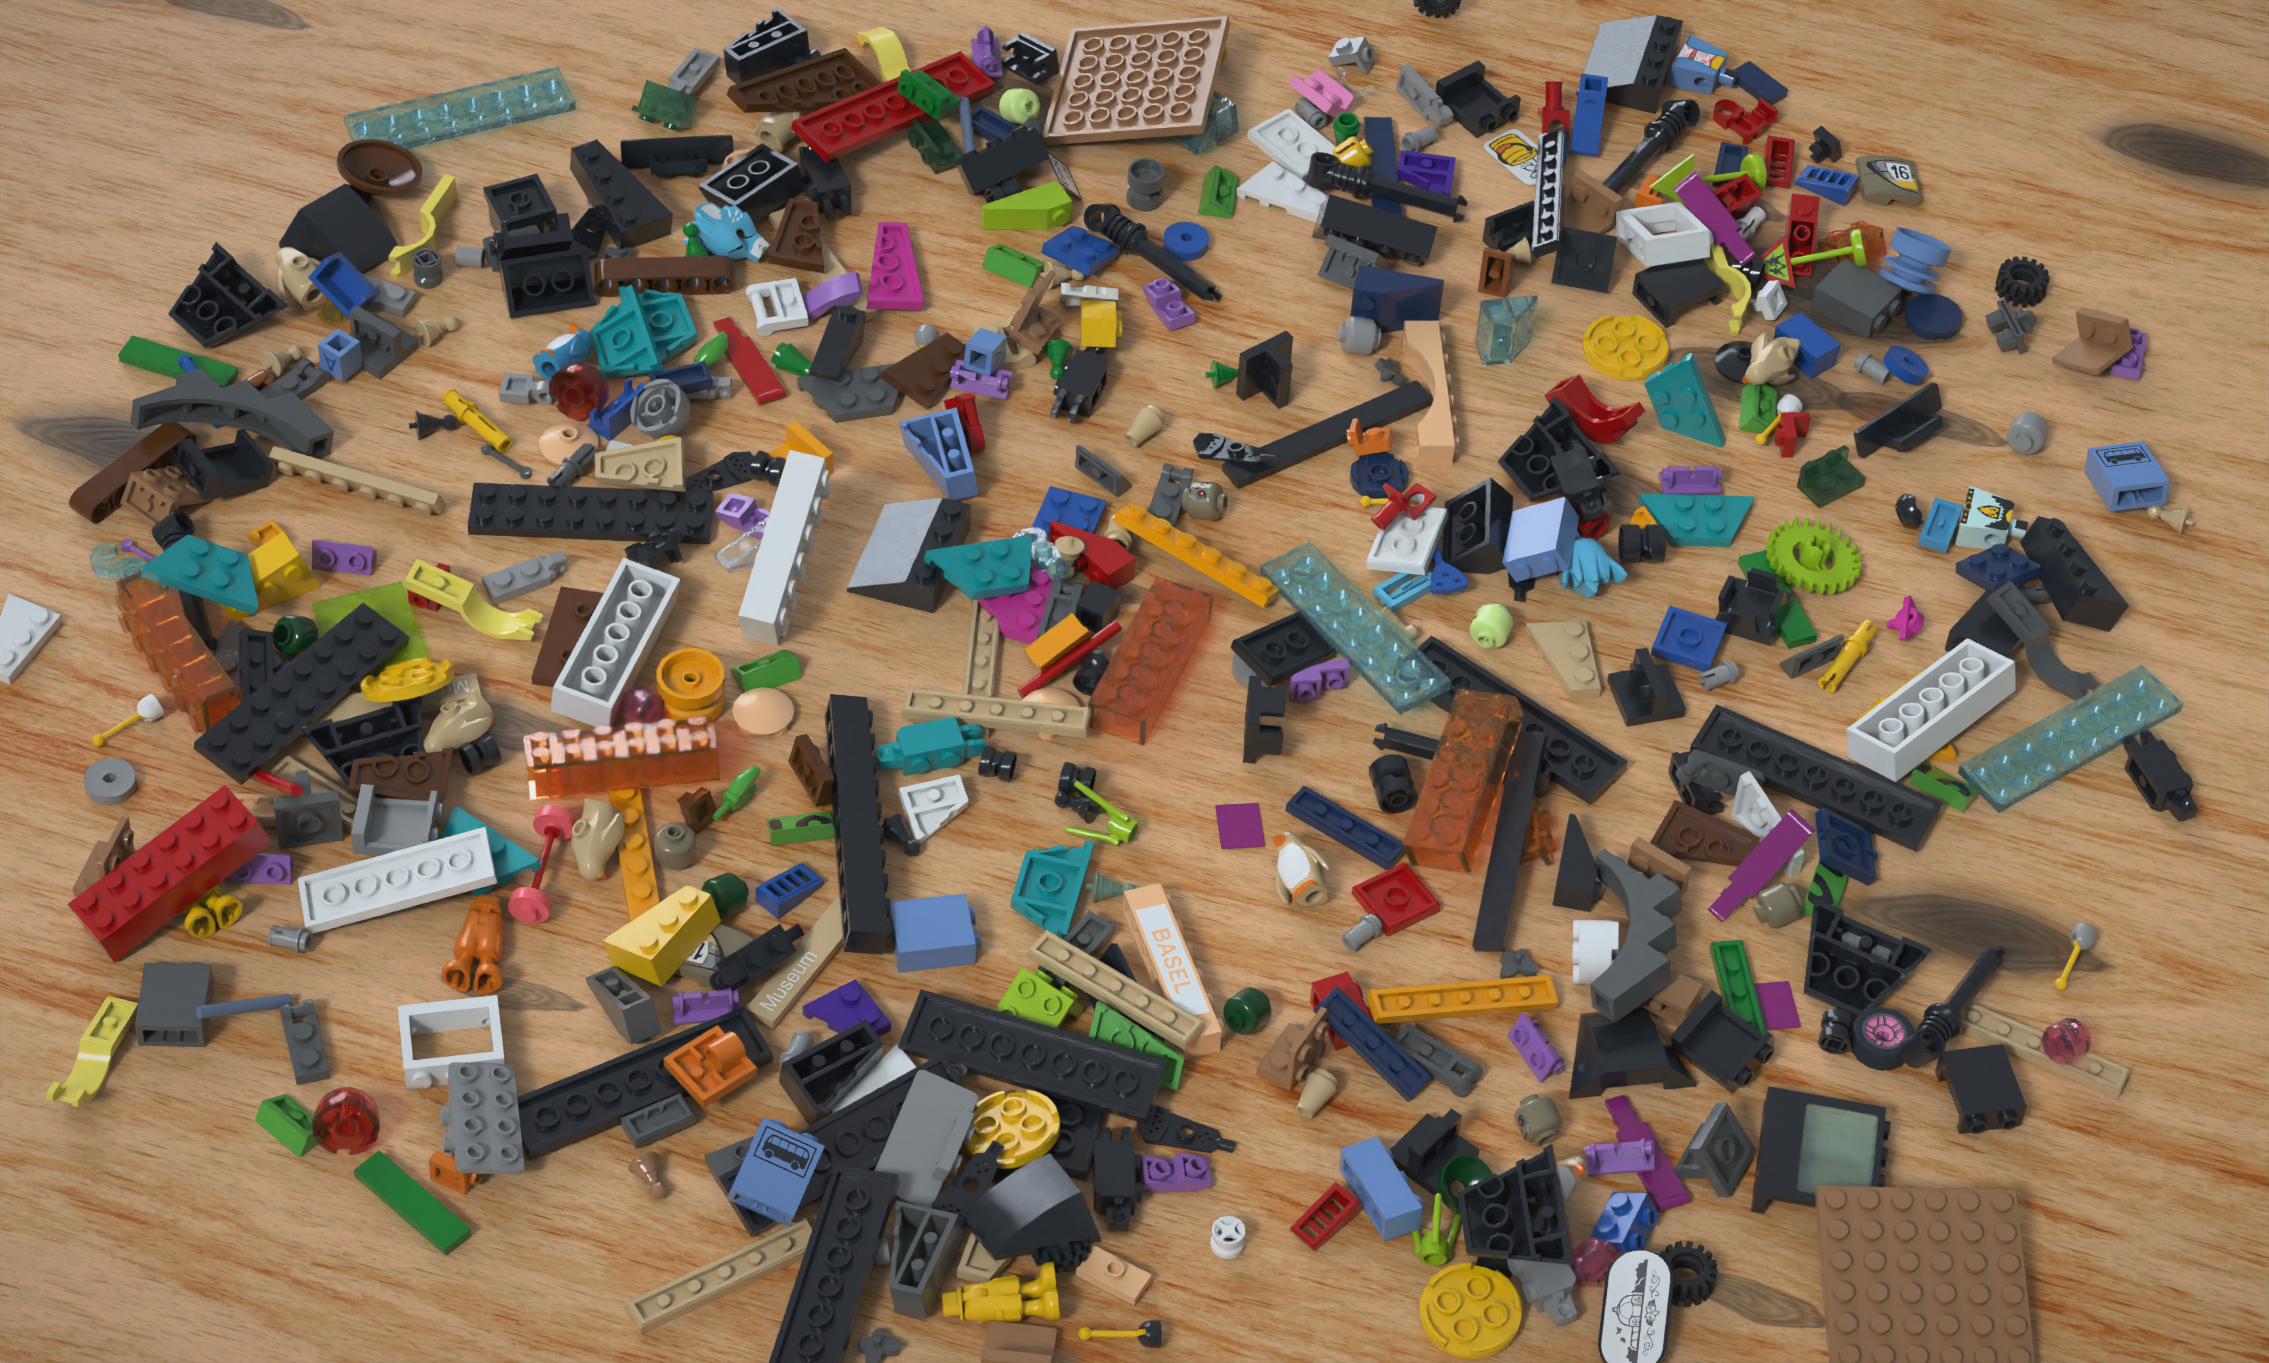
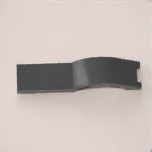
[1986,580,2100,702]

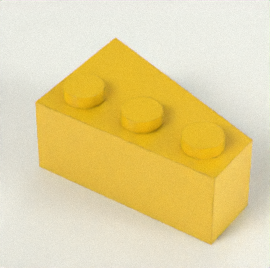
[220,531,322,622]
[602,885,721,987]

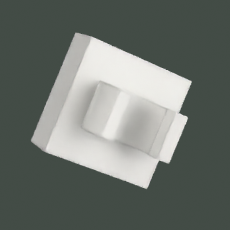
[1750,280,1788,320]

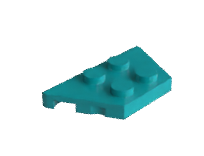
[589,285,664,379]
[618,286,697,364]
[1644,353,1726,447]
[1639,493,1754,547]
[140,535,258,615]
[923,535,1032,600]
[440,805,542,896]
[1011,841,1094,939]

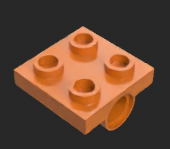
[664,1025,757,1108]

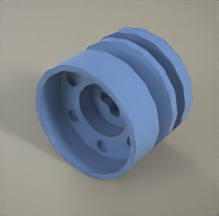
[1879,227,1952,295]

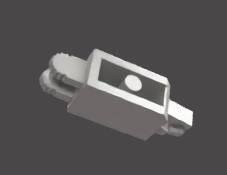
[1507,1259,1577,1327]

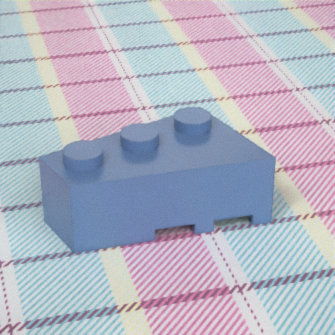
[899,408,979,501]

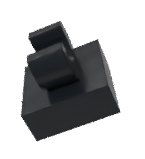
[1809,125,1843,164]

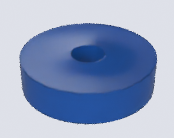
[1163,222,1209,261]
[1883,345,1929,385]

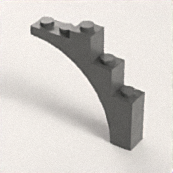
[131,368,334,459]
[1590,849,1682,1023]

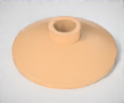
[539,422,599,466]

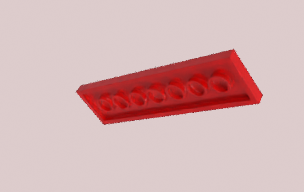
[791,51,996,162]

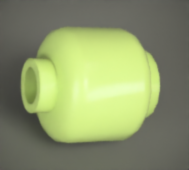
[999,88,1040,125]
[1469,604,1514,649]

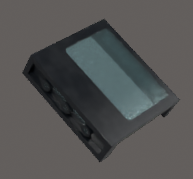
[1751,1086,1891,1214]

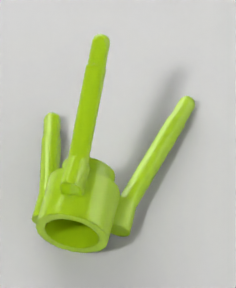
[1065,781,1139,846]
[1412,1193,1461,1266]

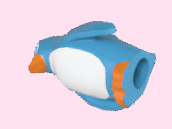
[532,323,593,386]

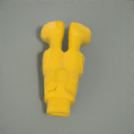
[181,884,243,938]
[942,1262,1060,1323]

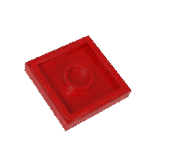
[1352,862,1441,937]

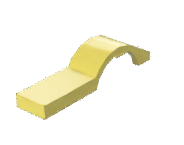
[857,27,911,83]
[389,174,457,279]
[1703,239,1751,336]
[403,559,544,641]
[46,996,138,1107]

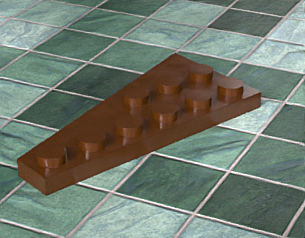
[727,48,882,113]

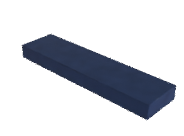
[1285,786,1408,870]
[1313,986,1431,1102]

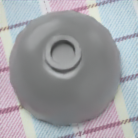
[630,379,691,439]

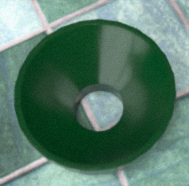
[1437,1154,1492,1215]

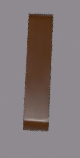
[594,256,736,297]
[69,422,197,524]

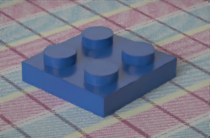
[1041,226,1120,276]
[1031,486,1107,539]
[1651,606,1727,672]

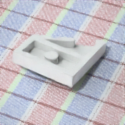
[1060,283,1118,307]
[899,774,969,845]

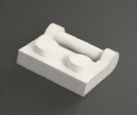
[745,278,808,336]

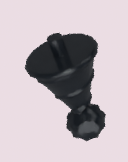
[409,410,458,440]
[1054,791,1102,824]
[882,814,921,857]

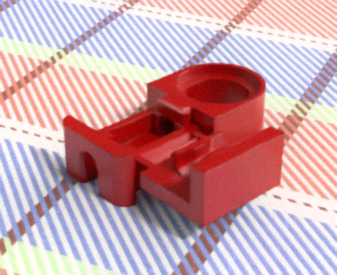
[1713,97,1778,145]
[944,393,985,454]

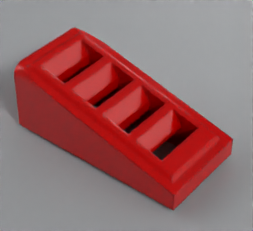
[1763,135,1795,189]
[1290,1181,1361,1252]

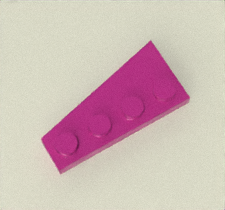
[866,222,924,310]

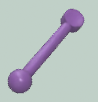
[120,539,155,561]

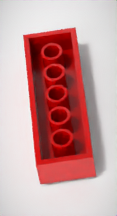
[68,785,272,963]

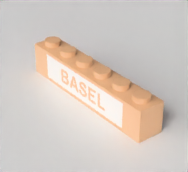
[1122,883,1225,1059]

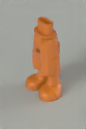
[442,895,504,995]

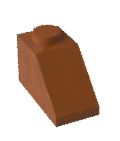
[1478,247,1516,298]

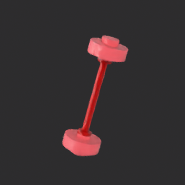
[508,805,576,924]

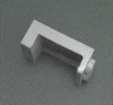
[351,784,444,856]

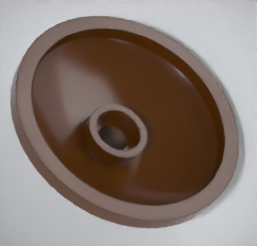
[336,139,422,196]

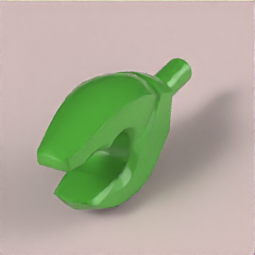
[693,331,729,368]
[712,766,761,821]

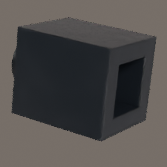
[1076,581,1121,633]

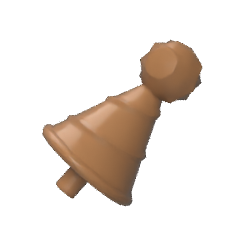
[628,1151,667,1199]

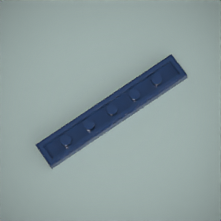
[1363,117,1401,216]

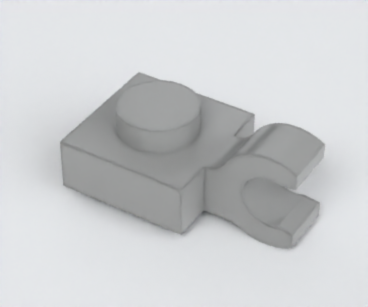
[499,373,554,405]

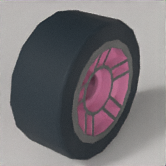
[1851,1007,1914,1071]

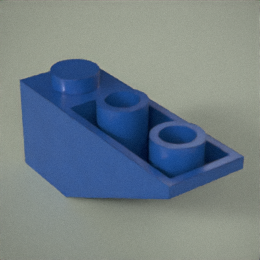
[1570,73,1608,157]

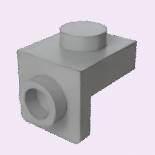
[1328,36,1375,74]

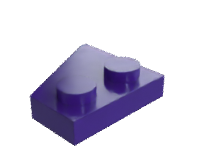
[1397,150,1456,196]
[803,979,891,1037]

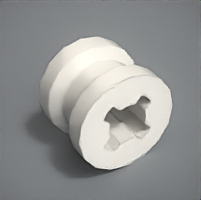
[1210,1216,1245,1259]

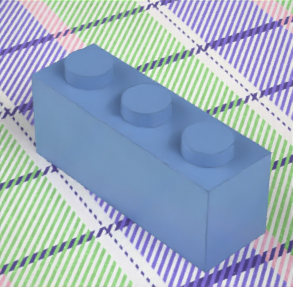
[1340,1136,1424,1242]

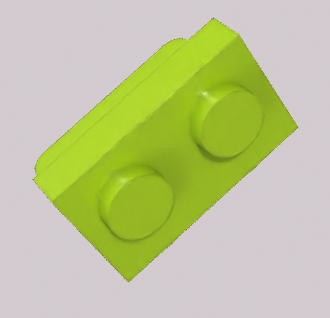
[995,967,1085,1029]

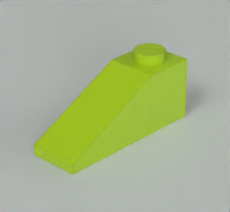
[981,180,1072,230]

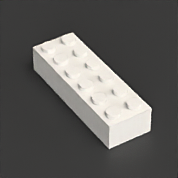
[738,450,832,646]
[550,558,680,732]
[1847,638,2016,782]

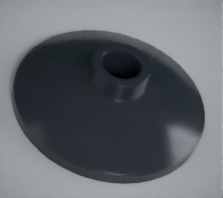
[1715,341,1753,384]

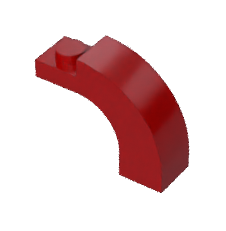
[1544,374,1645,443]

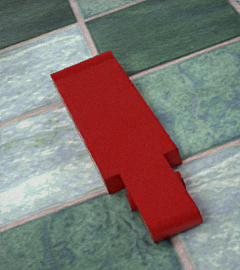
[713,317,786,405]

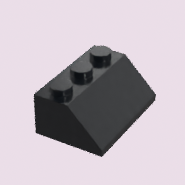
[698,143,804,233]
[498,247,596,318]
[1443,477,1513,574]

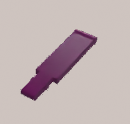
[1673,170,1756,266]
[1708,809,1816,922]
[1605,1095,1690,1212]

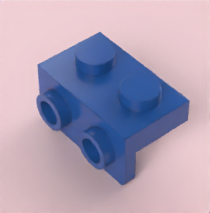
[1588,1192,1659,1254]

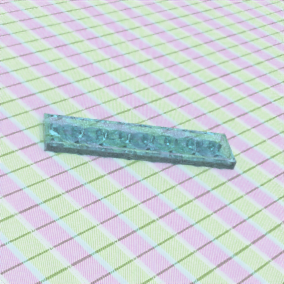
[344,66,576,149]
[1260,541,1451,715]
[1958,665,2183,813]

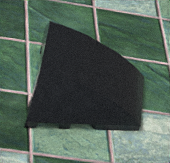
[279,183,399,274]
[168,242,288,348]
[1498,396,1620,502]
[301,696,423,797]
[1803,898,1933,1017]
[1569,1008,1697,1099]
[1457,1143,1574,1265]
[963,1153,1101,1261]

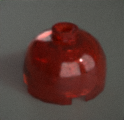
[549,361,609,422]
[312,1087,380,1155]

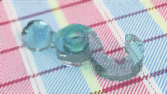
[1012,528,1070,581]
[90,543,170,597]

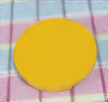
[1583,314,1669,381]
[360,658,455,702]
[963,1090,1061,1169]
[1419,1263,1522,1360]

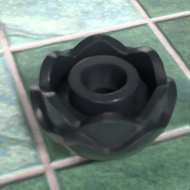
[1895,493,1924,529]

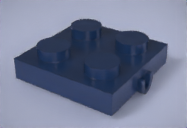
[1956,543,2041,593]
[1815,807,1878,886]

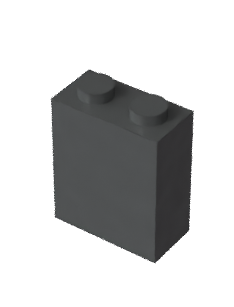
[1811,257,1903,339]
[135,962,214,1047]

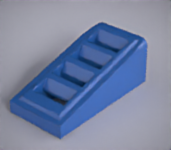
[1795,165,1859,206]
[756,863,824,920]

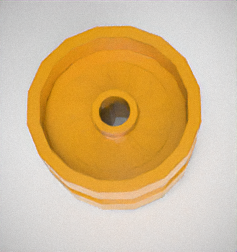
[657,648,725,727]

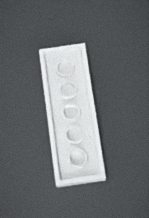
[298,827,497,934]

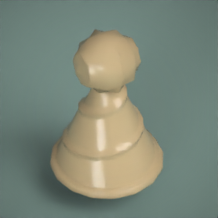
[1499,237,1533,265]
[1040,261,1085,289]
[414,315,459,347]
[261,345,303,378]
[2146,506,2194,535]
[1055,536,1085,580]
[1373,606,1419,641]

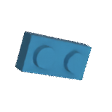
[1918,497,1963,554]

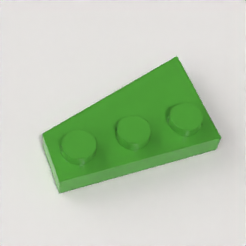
[1088,1001,1186,1091]

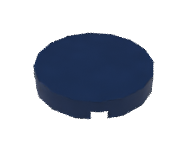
[1904,294,1962,340]
[1350,452,1409,499]

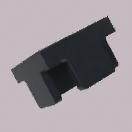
[483,173,557,233]
[1715,567,1793,646]
[1243,675,1286,764]

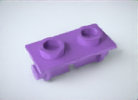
[971,26,1002,78]
[950,360,1013,400]
[1659,465,1722,495]
[312,539,377,575]
[226,853,294,885]
[672,987,739,1025]
[1508,1012,1565,1083]
[1585,1138,1655,1176]

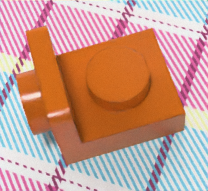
[1634,174,1664,208]
[1347,418,1394,456]
[429,1150,483,1195]

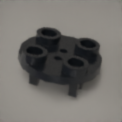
[624,527,683,570]

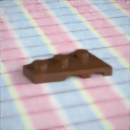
[768,198,824,273]
[879,333,966,410]
[348,747,454,803]
[1650,800,1760,867]

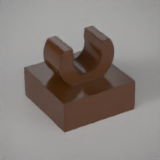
[677,787,717,833]

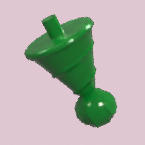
[683,223,711,257]
[1044,339,1073,380]
[1205,360,1238,389]

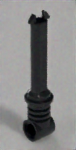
[1603,99,1700,195]
[1306,152,1468,223]
[1084,203,1222,301]
[151,509,218,661]
[1373,723,1552,799]
[1899,945,2006,1068]

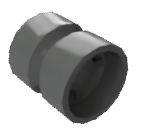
[1126,158,1164,212]

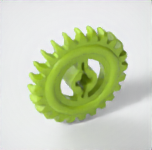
[1765,517,1863,595]

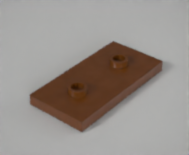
[532,586,604,687]

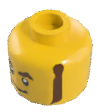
[1333,136,1374,169]

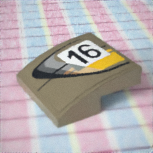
[1855,155,1921,207]
[673,924,754,990]

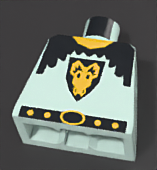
[1955,486,2028,549]

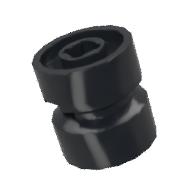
[1618,524,1666,563]
[1368,754,1418,814]

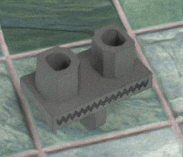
[1985,298,2037,354]

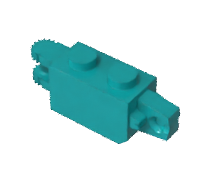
[875,717,987,776]

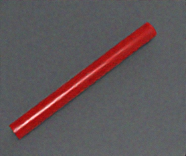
[1017,620,1122,698]
[250,769,303,797]

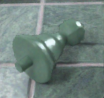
[1086,872,1136,903]

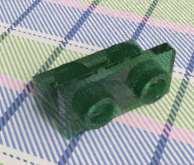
[632,80,700,132]
[908,119,963,174]
[1797,445,1866,509]

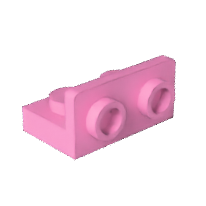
[1289,68,1356,117]

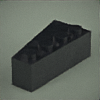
[570,139,673,249]
[1312,194,1438,266]
[2020,516,2129,632]

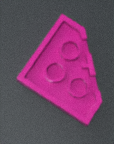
[977,567,1056,644]

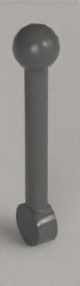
[481,444,532,479]

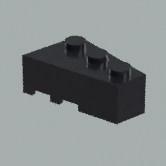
[955,125,1049,194]

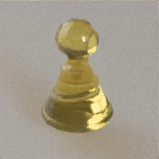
[317,299,345,326]

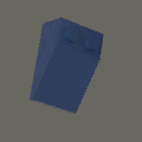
[1350,265,1444,334]

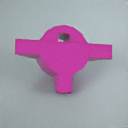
[1887,595,1924,641]

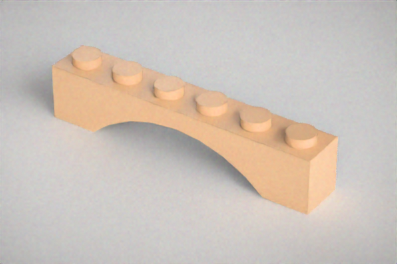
[1402,321,1459,466]

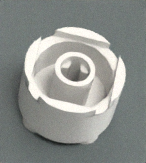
[1572,920,1619,984]

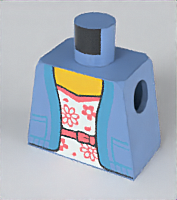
[1668,35,1738,95]

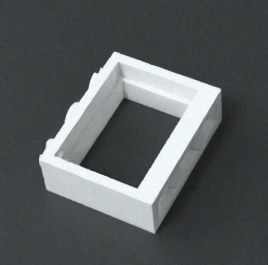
[1616,201,1713,267]
[398,995,505,1089]

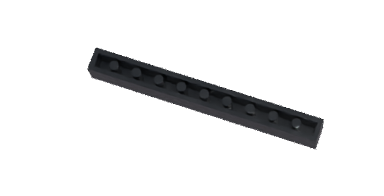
[825,694,893,955]

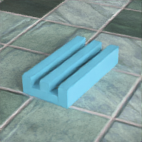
[1372,569,1432,613]

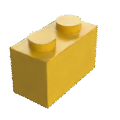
[1080,300,1122,347]

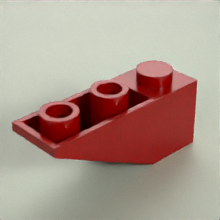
[1785,193,1820,277]
[1048,521,1136,590]

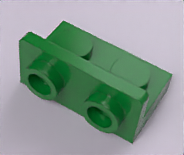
[896,69,961,121]

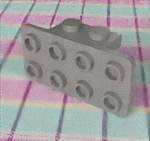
[439,1062,524,1175]
[874,1070,978,1208]

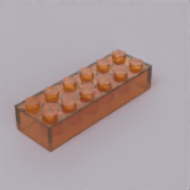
[115,571,238,735]
[1088,576,1213,746]
[1403,689,1524,874]
[523,716,720,800]

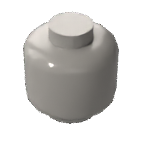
[1337,316,1381,356]
[2007,412,2048,455]

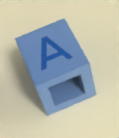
[964,328,1007,376]
[318,329,362,382]

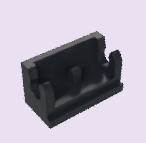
[1002,32,1060,85]
[1482,200,1535,252]
[1668,750,1724,815]

